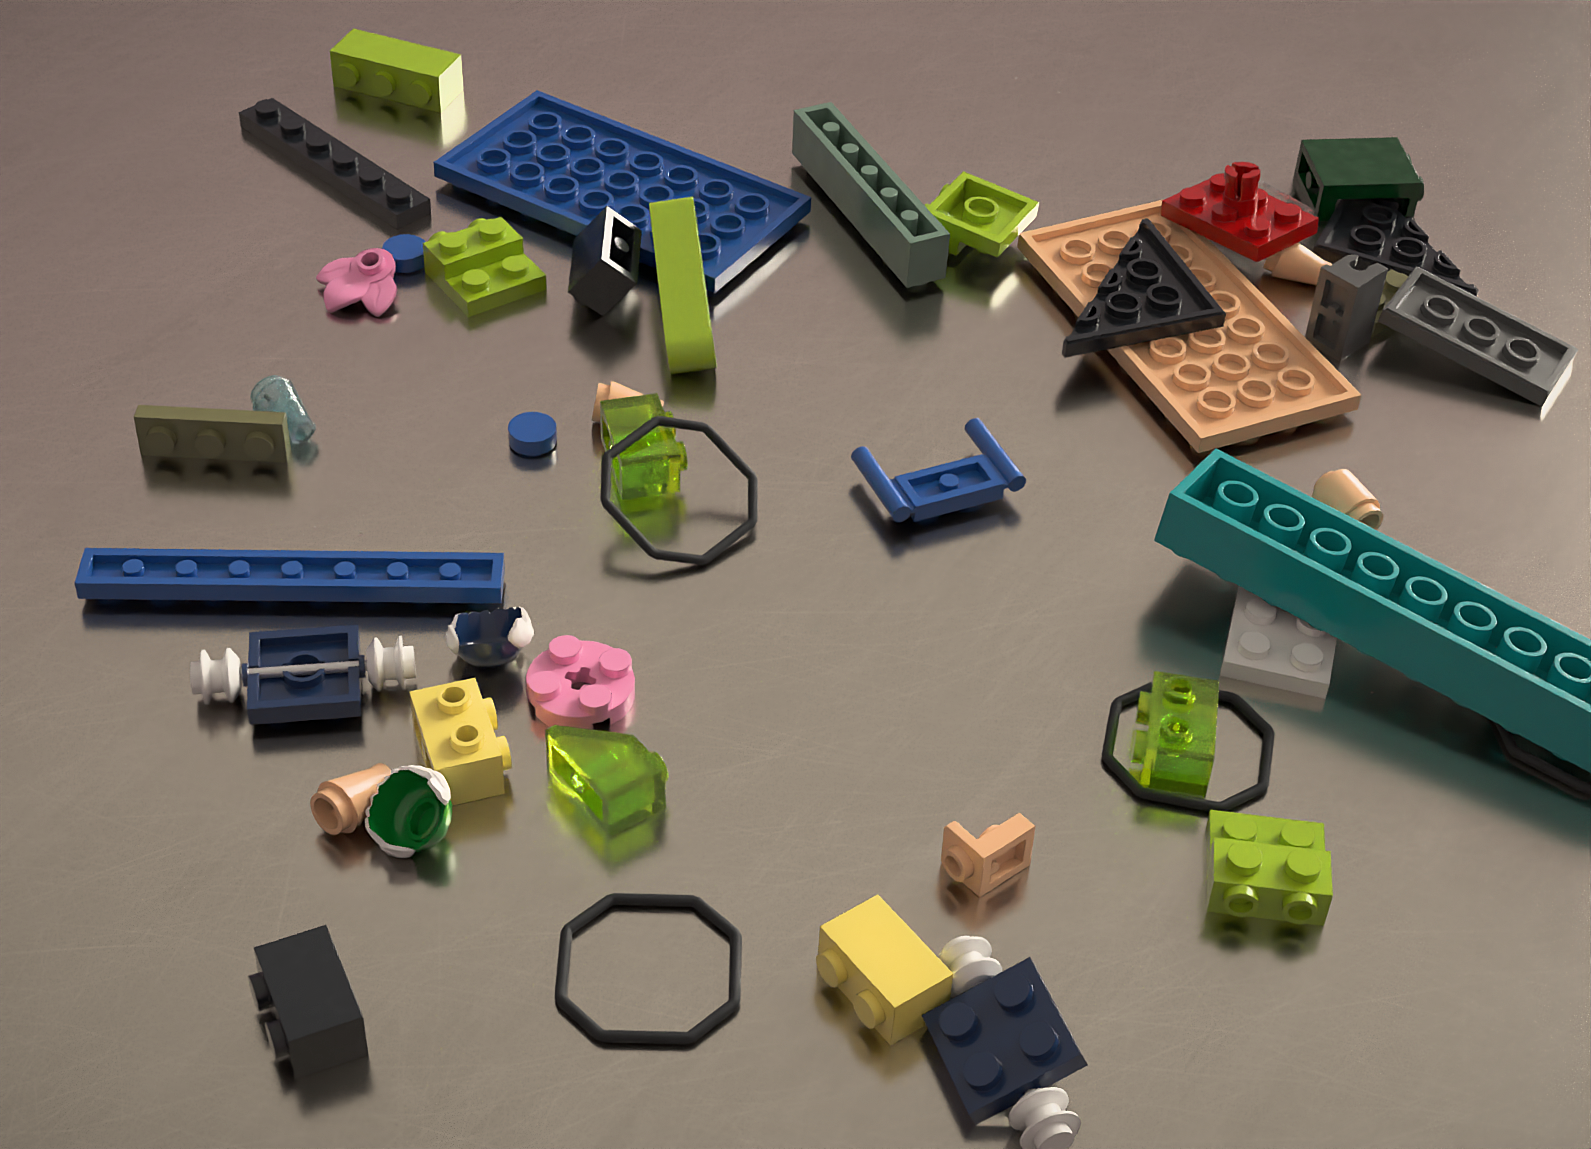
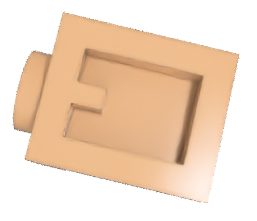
[941,812,1035,898]

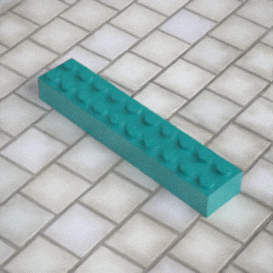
[1154,448,1591,773]

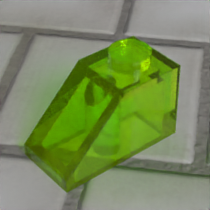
[545,725,669,837]

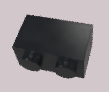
[568,206,642,316]
[248,925,369,1080]

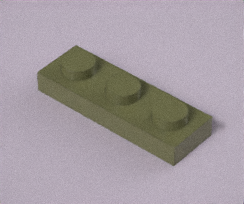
[133,405,291,463]

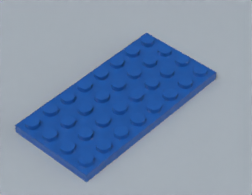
[433,90,812,293]

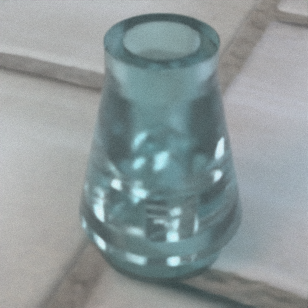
[250,375,316,444]

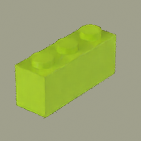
[330,28,463,113]

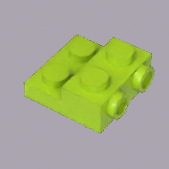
[925,171,1039,258]
[423,217,547,317]
[1207,810,1333,926]

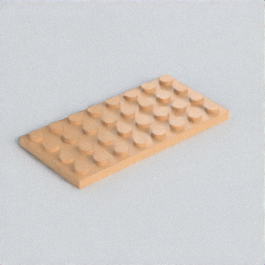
[1017,200,1361,453]

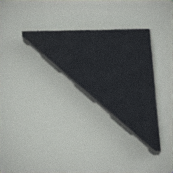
[1313,198,1479,297]
[1062,218,1226,358]

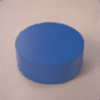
[382,234,425,273]
[508,412,557,456]

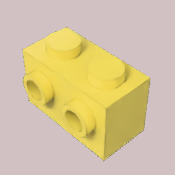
[409,678,512,806]

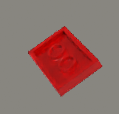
[1161,162,1319,263]

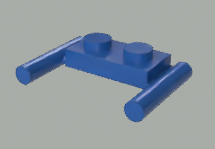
[851,418,1026,522]

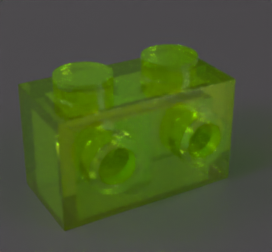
[600,393,688,501]
[1131,671,1220,797]

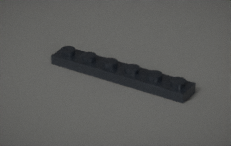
[239,98,431,230]

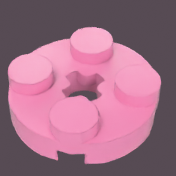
[526,635,635,733]

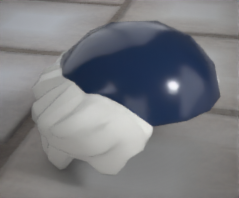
[446,607,534,669]

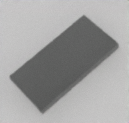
[1378,267,1579,407]

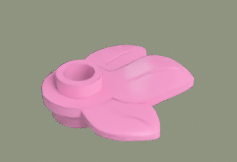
[316,248,398,317]

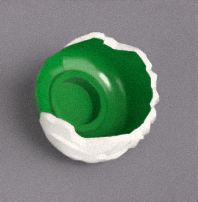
[365,765,452,858]

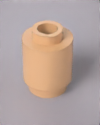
[1311,469,1383,530]

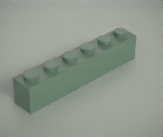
[792,102,950,288]

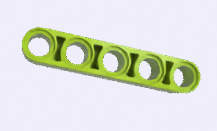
[649,196,717,375]

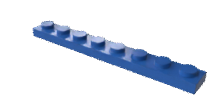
[74,548,505,604]

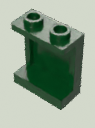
[1294,137,1424,221]

